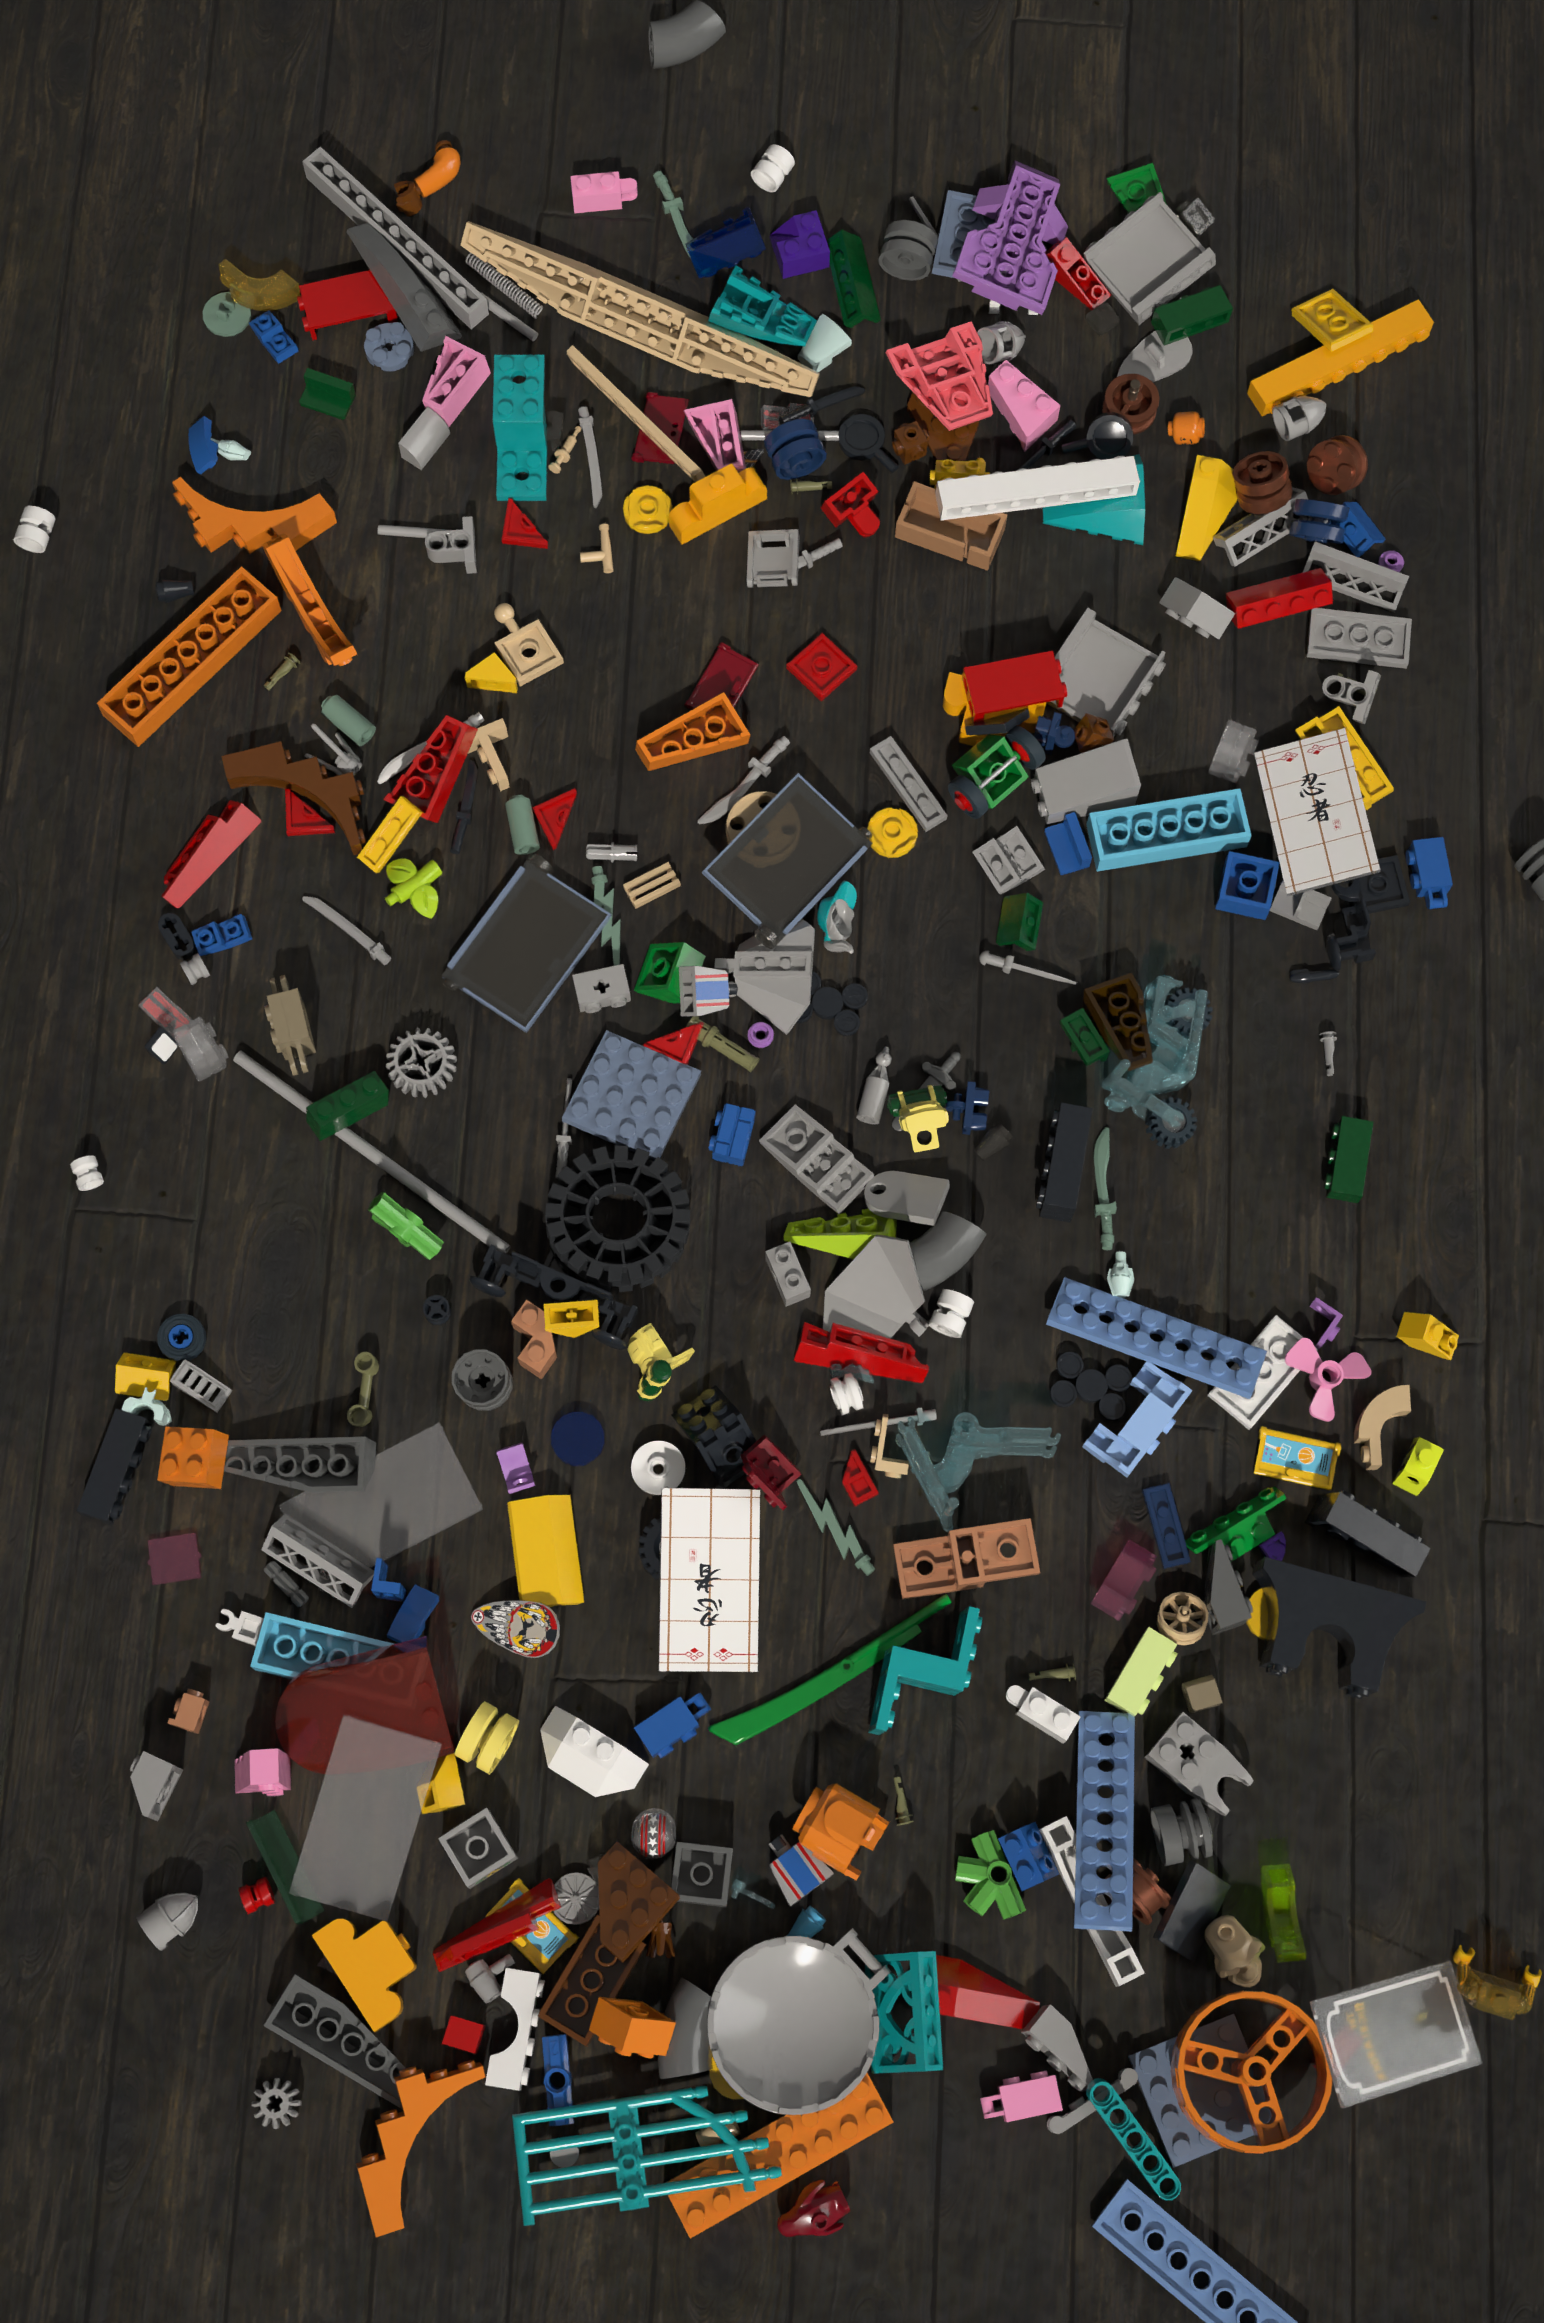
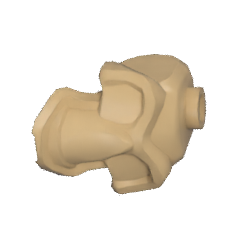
[1205,1915,1265,1987]

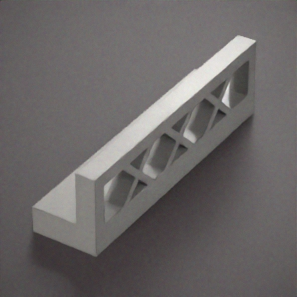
[1213,487,1308,567]
[1303,542,1409,613]
[261,1514,374,1608]

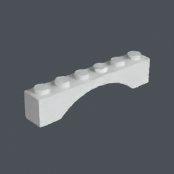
[1039,1816,1144,1987]

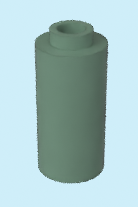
[321,695,376,746]
[505,795,540,855]

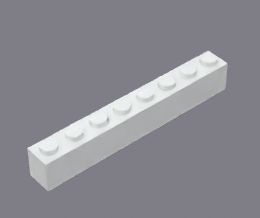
[935,456,1140,521]

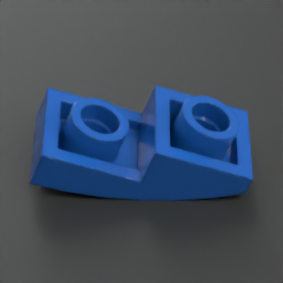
[249,310,298,364]
[188,416,218,475]
[191,914,253,956]
[387,1585,439,1648]

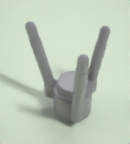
[305,724,362,776]

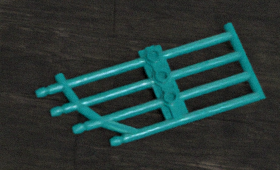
[512,2086,782,2226]

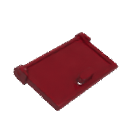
[631,392,689,464]
[684,642,759,710]

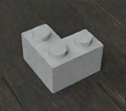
[1159,577,1235,639]

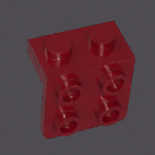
[740,1434,801,1510]

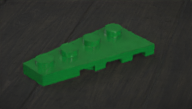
[1107,163,1167,214]

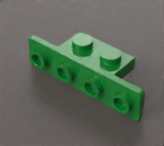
[1185,1487,1286,1562]

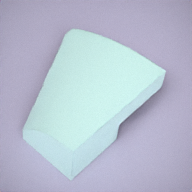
[798,314,852,372]

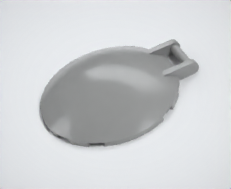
[707,1928,891,2115]

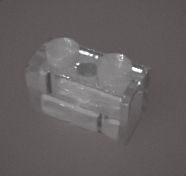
[1208,720,1259,783]
[173,1017,229,1081]

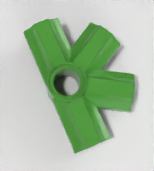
[368,1192,444,1260]
[955,1830,1026,1920]

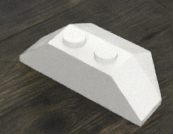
[540,1706,649,1797]

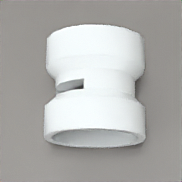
[70,1156,104,1191]

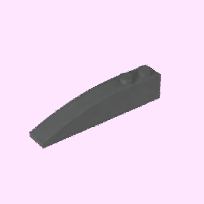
[347,223,462,352]
[224,1437,376,1493]
[262,1974,406,2109]

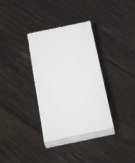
[1208,1315,1318,1430]

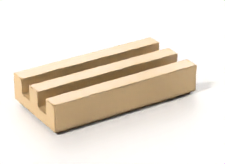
[623,862,681,909]

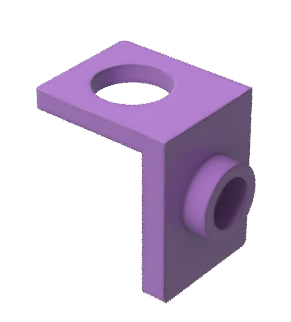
[1310,1297,1343,1349]
[496,1443,535,1494]

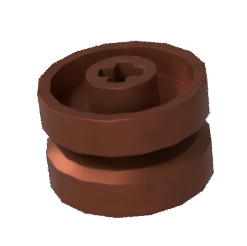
[1233,451,1293,514]

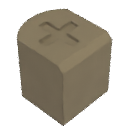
[1182,1675,1222,1713]

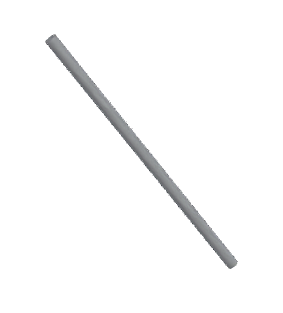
[233,1051,511,1254]

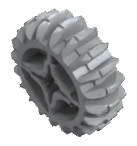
[386,1028,457,1098]

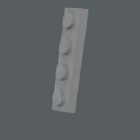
[870,736,947,832]

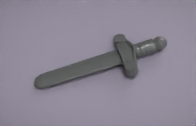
[892,1052,961,1131]

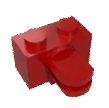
[820,472,880,537]

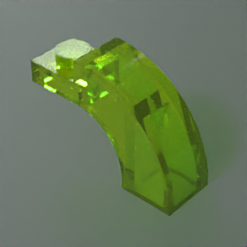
[1261,1863,1306,1963]

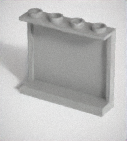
[1084,192,1216,325]
[1046,608,1166,738]

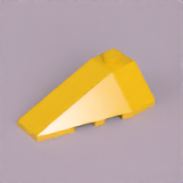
[1176,455,1238,561]

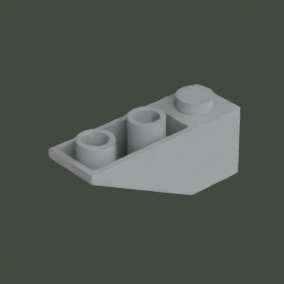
[1022,2004,1093,2091]

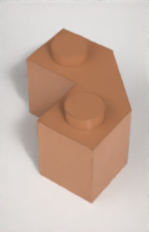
[511,1300,557,1379]

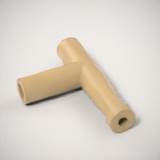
[580,524,613,573]

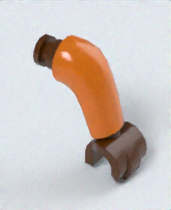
[394,140,461,217]

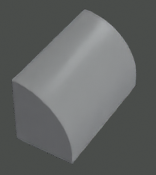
[398,406,450,470]

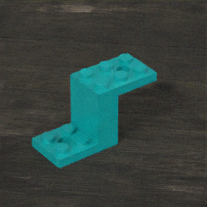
[493,355,548,501]
[868,1606,982,1735]

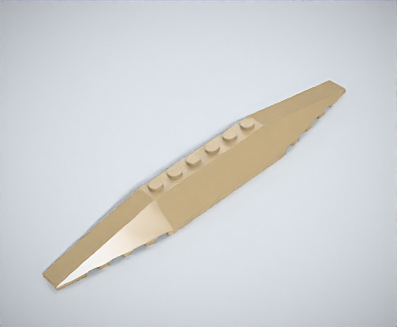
[461,221,820,397]

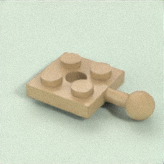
[494,603,564,686]

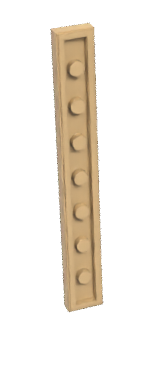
[567,345,705,482]

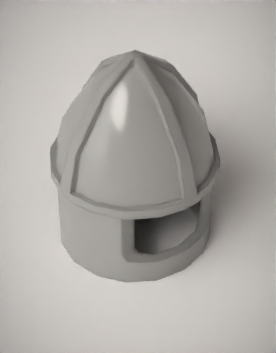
[977,321,1026,364]
[1272,396,1326,441]
[136,1893,198,1951]

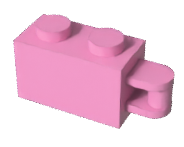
[571,171,638,214]
[980,2070,1063,2122]

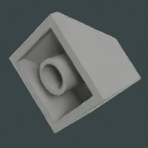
[130,1751,183,1821]

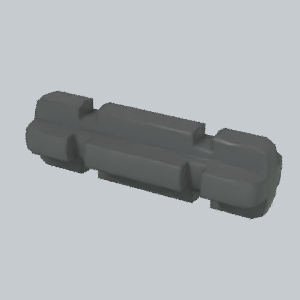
[264,1561,309,1607]

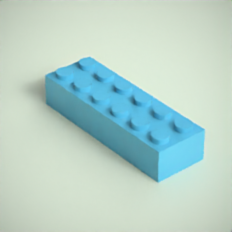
[1086,789,1251,872]
[250,1612,429,1710]

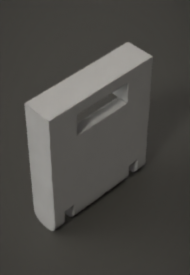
[747,529,799,588]

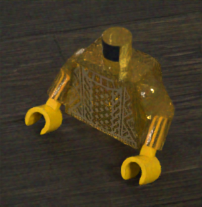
[1453,1944,1542,2020]

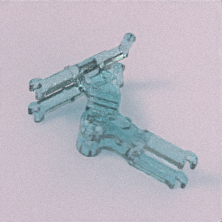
[895,1412,1061,1532]

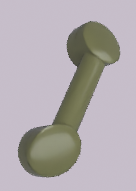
[347,1352,379,1427]

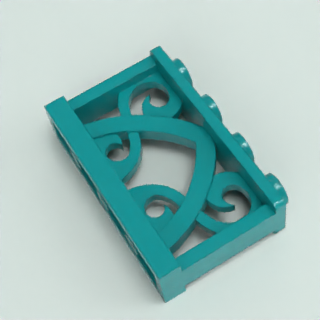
[865,1951,943,2074]

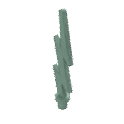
[591,866,621,966]
[797,1479,875,1576]

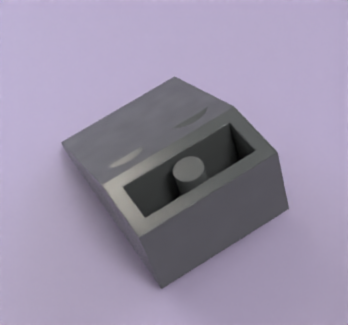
[1204,1539,1253,1635]

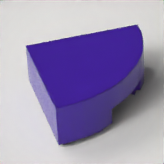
[1258,1531,1286,1561]

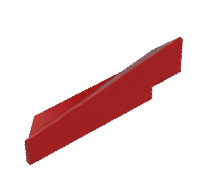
[794,1322,929,1383]

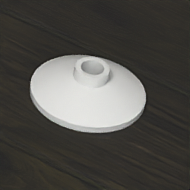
[631,1441,685,1495]

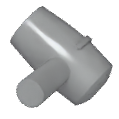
[465,1954,515,2003]

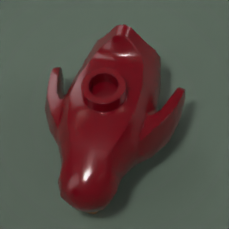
[777,2180,850,2237]

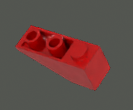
[1045,237,1111,311]

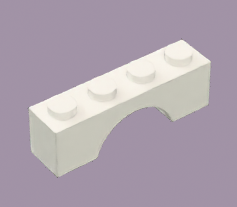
[485,1968,545,2091]

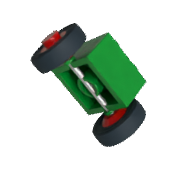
[948,726,1046,819]

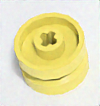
[455,1701,519,1775]

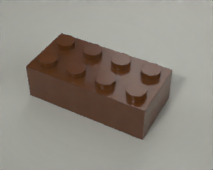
[538,1915,647,2046]

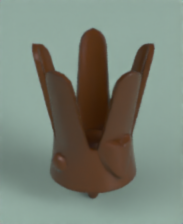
[646,1918,675,1958]

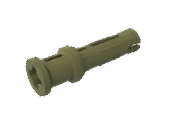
[686,1016,760,1073]

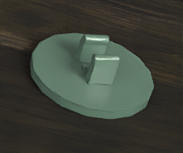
[203,292,251,337]

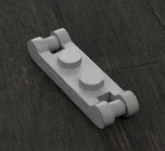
[1047,2068,1138,2134]

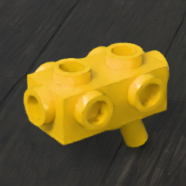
[930,458,990,489]

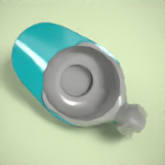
[817,881,857,954]

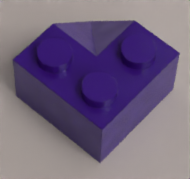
[770,210,830,279]

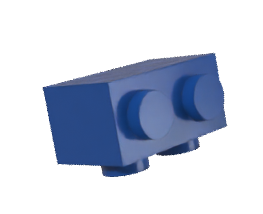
[998,1822,1059,1891]

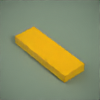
[357,796,423,873]

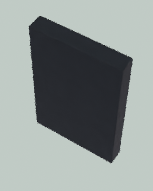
[1153,1861,1230,1962]

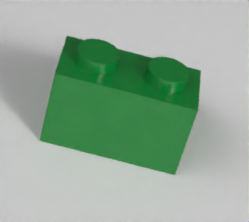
[634,942,706,1003]

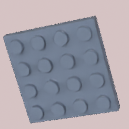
[932,190,996,278]
[562,1030,701,1161]
[1128,2014,1271,2168]

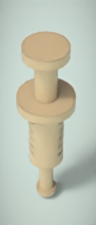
[549,426,581,474]

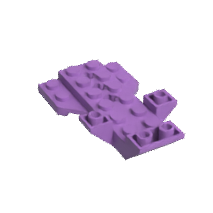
[952,161,1068,315]

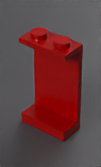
[297,270,398,340]
[962,651,1067,723]

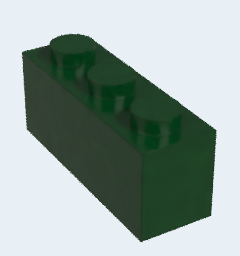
[1151,285,1233,346]
[306,1071,389,1141]
[1324,1116,1373,1203]

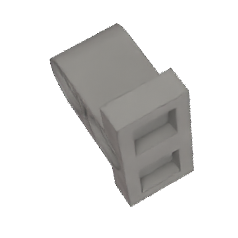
[425,516,477,574]
[1322,670,1381,724]

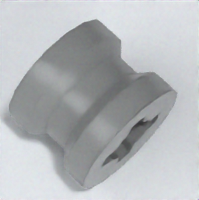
[180,953,210,985]

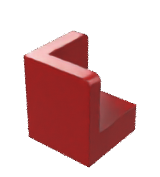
[442,2016,486,2054]

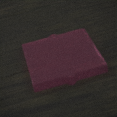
[147,1533,201,1585]

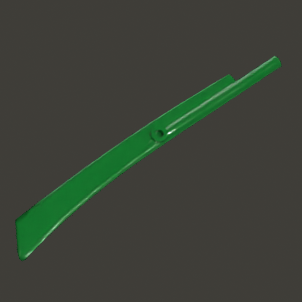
[708,1594,952,1745]

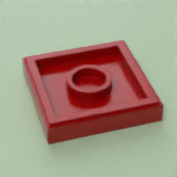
[786,633,857,701]

